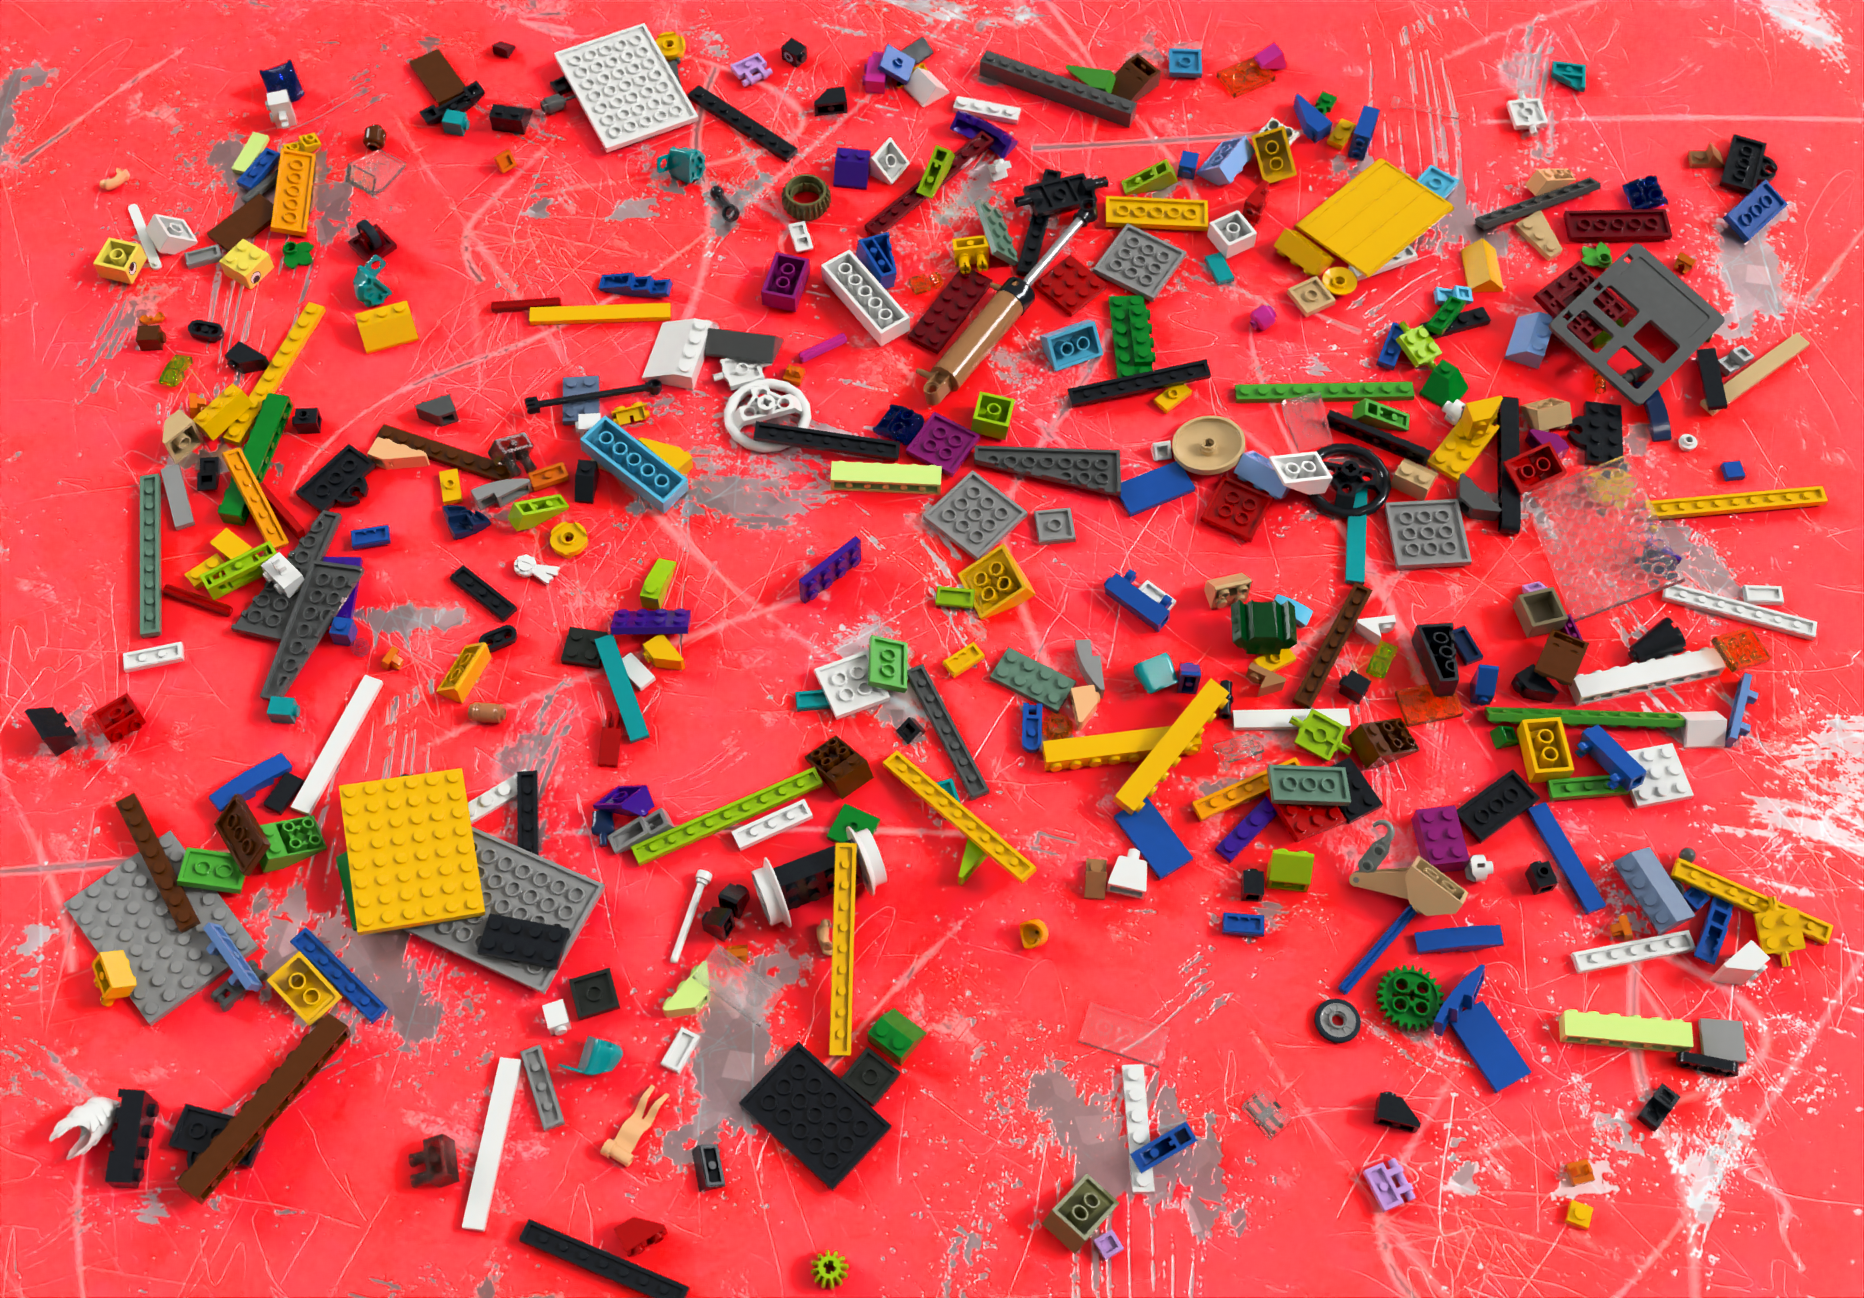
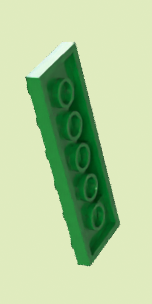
[1108,295,1156,378]

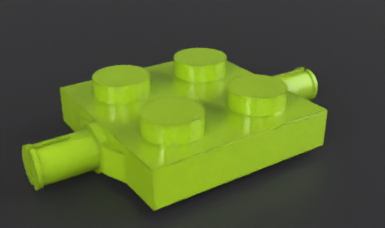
[1396,321,1443,371]
[1289,709,1352,762]

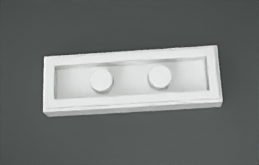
[123,642,185,673]

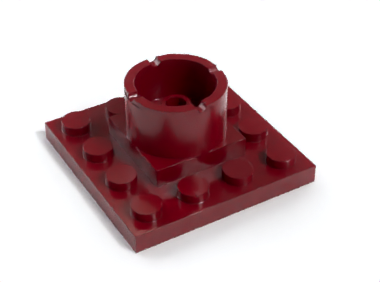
[1533,261,1629,345]

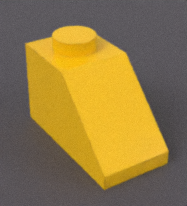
[643,634,685,670]

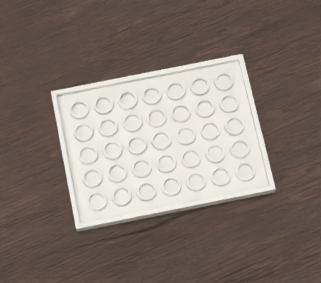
[554,23,699,152]

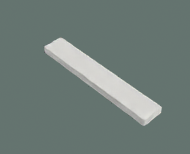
[1232,708,1351,730]
[1571,930,1696,974]

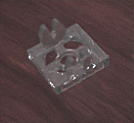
[1213,734,1265,772]

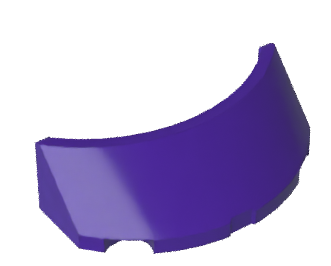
[950,111,1019,159]

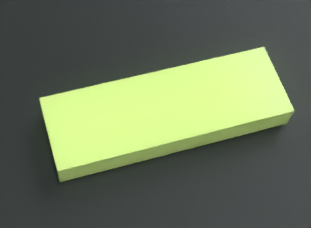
[231,132,270,174]

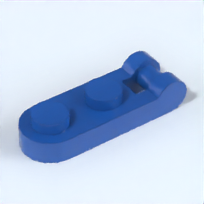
[1022,703,1043,753]

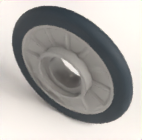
[1315,999,1361,1043]

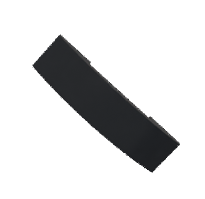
[419,81,485,125]

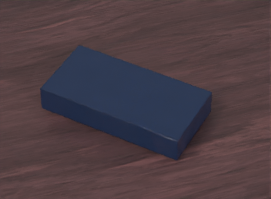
[1453,626,1484,666]

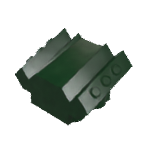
[1231,600,1297,654]

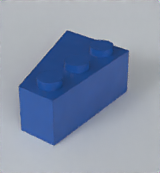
[856,232,897,289]

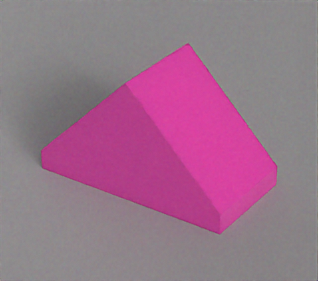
[1253,42,1286,69]

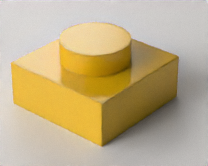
[1565,1200,1593,1230]

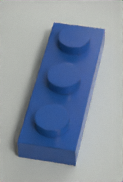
[236,147,280,191]
[1376,322,1410,371]

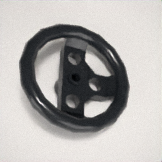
[1307,443,1391,519]

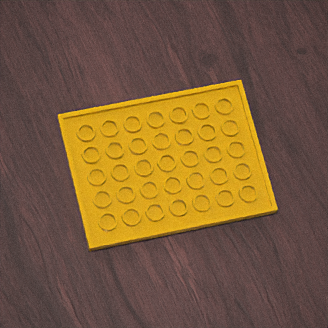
[339,768,485,936]

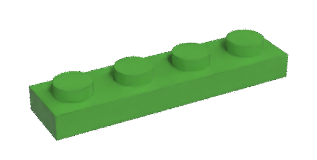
[1546,775,1630,801]

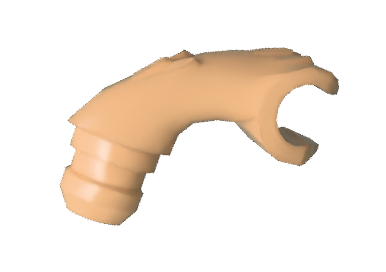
[99,168,130,191]
[817,919,832,955]

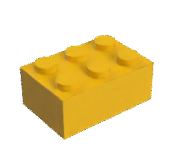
[1516,717,1574,783]

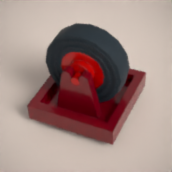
[348,219,397,264]

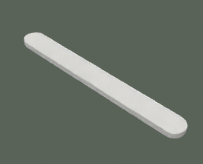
[128,204,162,270]

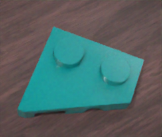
[1551,61,1586,92]

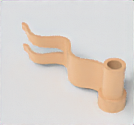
[600,1084,669,1167]

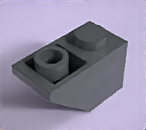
[415,394,459,427]

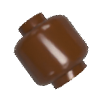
[363,124,387,151]

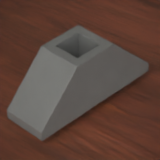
[1456,473,1502,521]

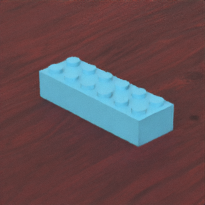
[580,415,688,514]

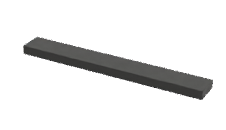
[1475,177,1601,230]
[907,664,990,801]

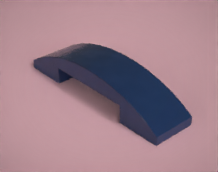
[1633,381,1672,442]

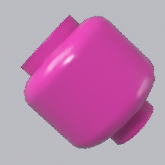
[1249,305,1277,331]

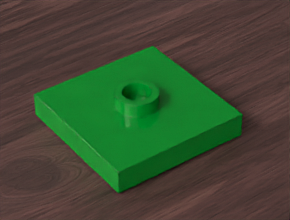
[827,803,880,843]

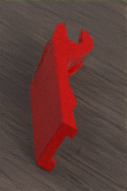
[598,711,622,768]

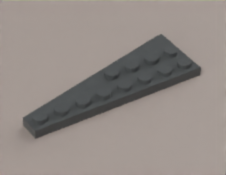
[974,445,1121,496]
[231,510,342,642]
[260,560,365,701]

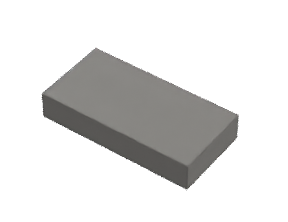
[184,244,223,270]

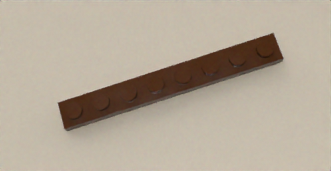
[375,424,516,481]
[1292,582,1373,709]
[115,793,201,933]

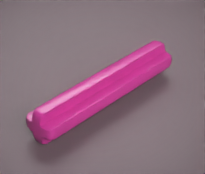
[799,333,847,362]

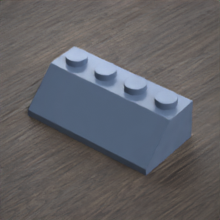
[1613,847,1696,936]

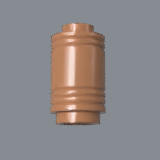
[468,702,506,723]

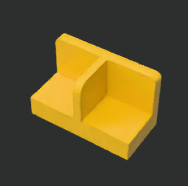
[210,528,256,561]

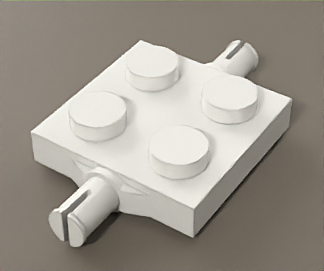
[1506,90,1548,137]
[712,358,772,391]

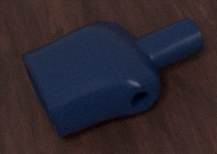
[591,810,615,847]

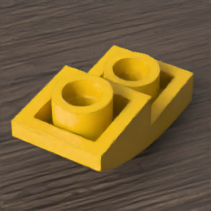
[283,133,321,153]

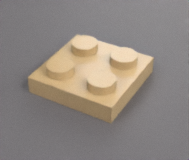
[1287,276,1336,317]

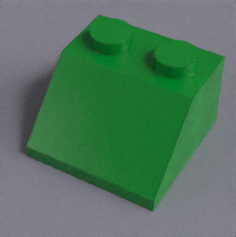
[867,1008,927,1066]

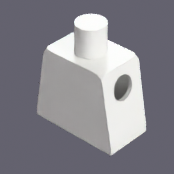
[1106,848,1147,899]

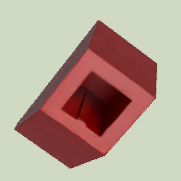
[614,1217,668,1257]

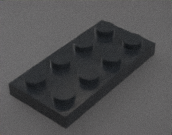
[1457,769,1540,844]
[477,913,570,970]

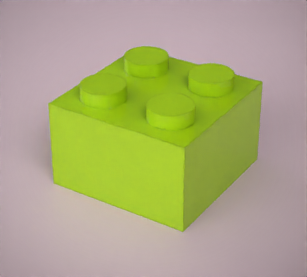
[971,391,1015,440]

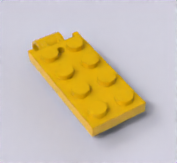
[1427,415,1500,482]

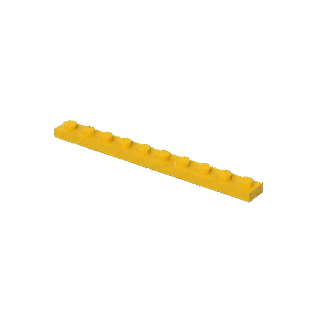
[223,302,326,447]
[1643,486,1828,521]
[883,750,1037,884]
[829,843,857,1055]

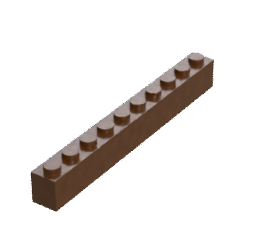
[176,1013,351,1205]

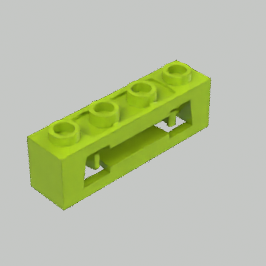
[199,540,277,600]

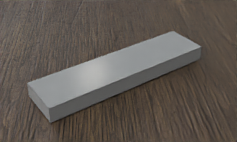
[160,464,195,531]
[520,1044,565,1132]

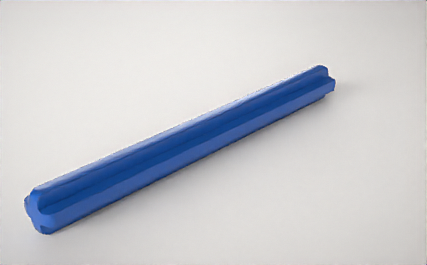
[1338,904,1418,995]

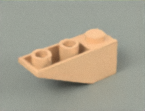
[1525,168,1577,196]
[367,437,430,470]

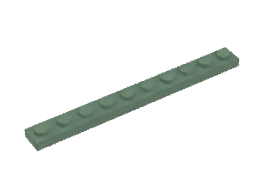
[140,473,162,638]

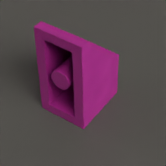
[1525,429,1569,459]

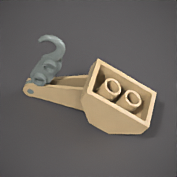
[1349,820,1469,916]

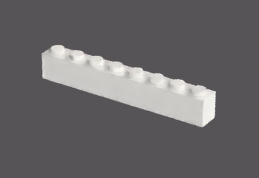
[1568,647,1726,706]

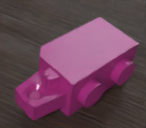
[862,51,887,94]

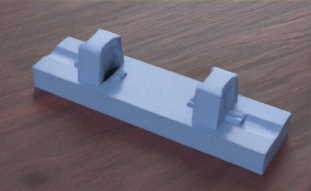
[1725,673,1759,748]
[203,922,263,992]

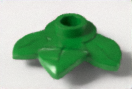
[283,241,314,269]

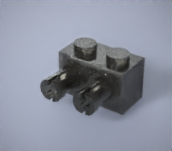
[488,432,537,478]
[408,1133,459,1189]

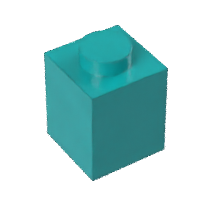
[442,109,470,136]
[267,696,300,724]

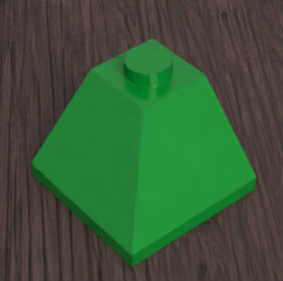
[1419,359,1469,408]

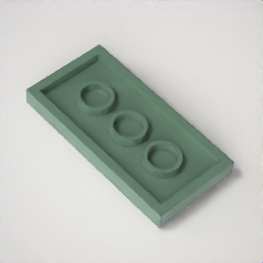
[974,199,1019,266]
[990,647,1076,714]
[1267,764,1351,806]

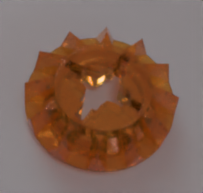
[1042,712,1073,740]

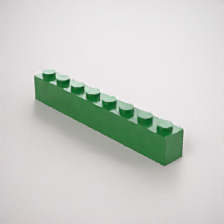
[218,393,293,526]

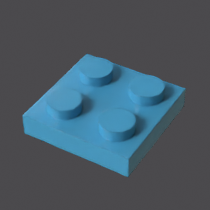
[1168,48,1202,78]

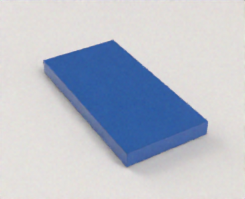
[1723,179,1788,243]
[1118,461,1196,517]
[1114,797,1193,880]
[1448,1000,1532,1094]

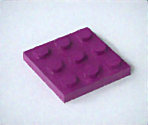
[906,412,980,477]

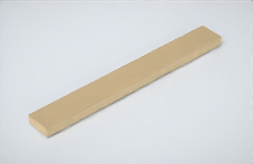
[1699,332,1810,416]

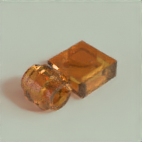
[908,272,944,295]

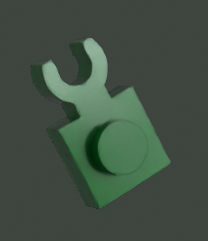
[1315,91,1338,116]

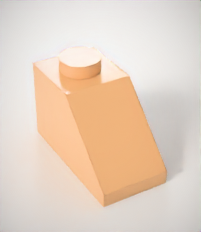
[1070,685,1100,731]

